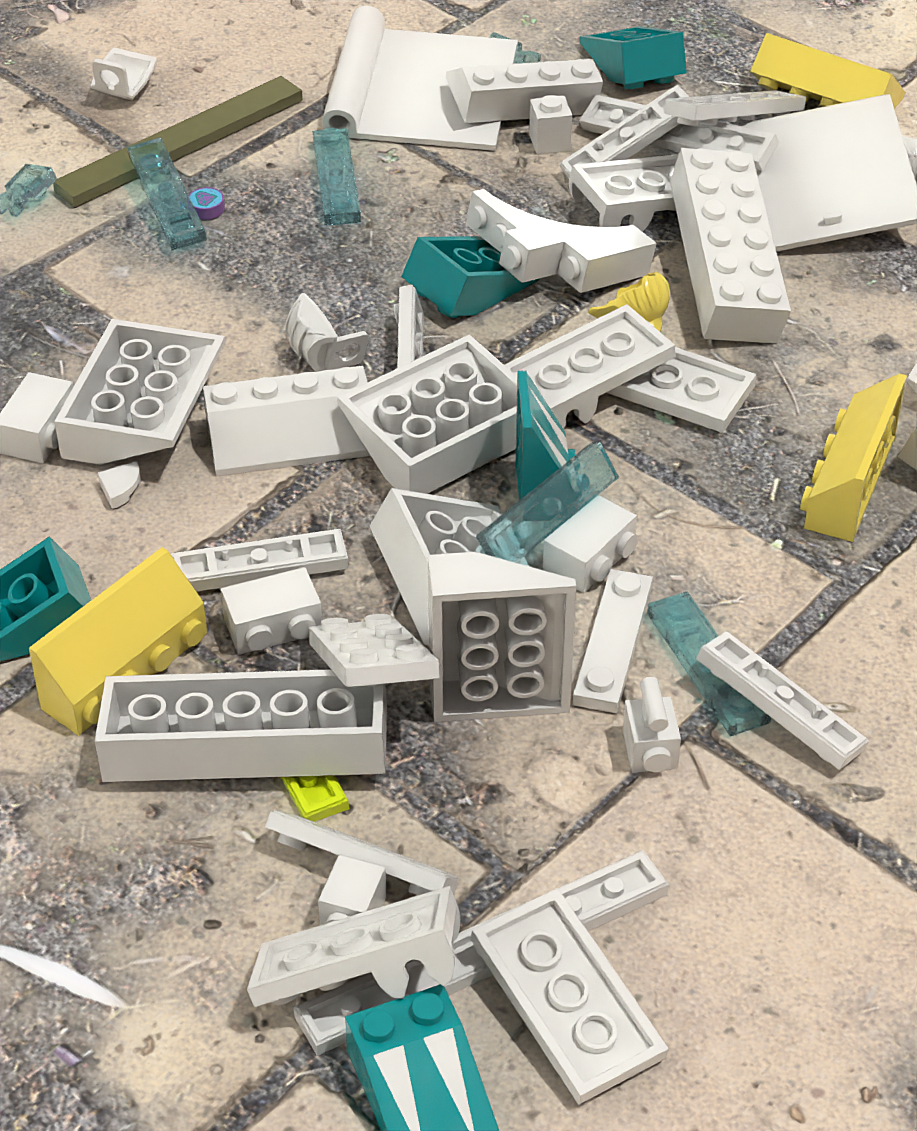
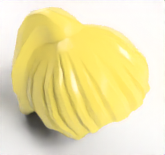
[588,272,670,332]

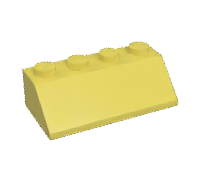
[750,33,906,109]
[800,373,907,542]
[29,547,207,736]

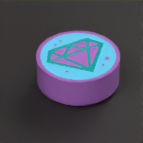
[188,187,225,220]

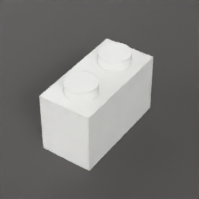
[0,372,74,464]
[543,493,638,593]
[221,567,322,655]

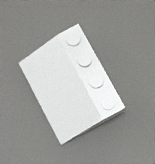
[54,319,226,465]
[337,334,517,494]
[370,488,529,645]
[428,552,577,722]

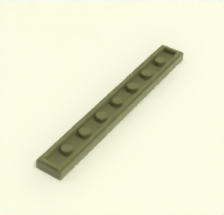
[53,76,303,208]

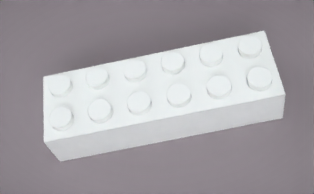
[670,148,791,344]
[95,670,387,782]

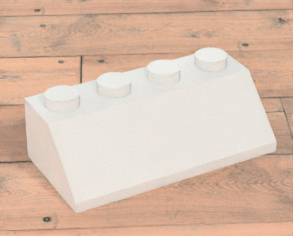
[445,59,603,123]
[203,366,371,476]

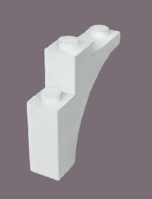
[466,189,657,293]

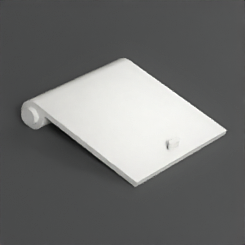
[322,6,518,151]
[737,94,917,252]

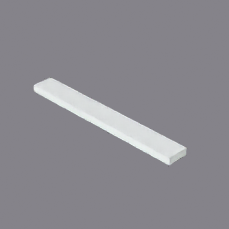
[294,850,669,1056]

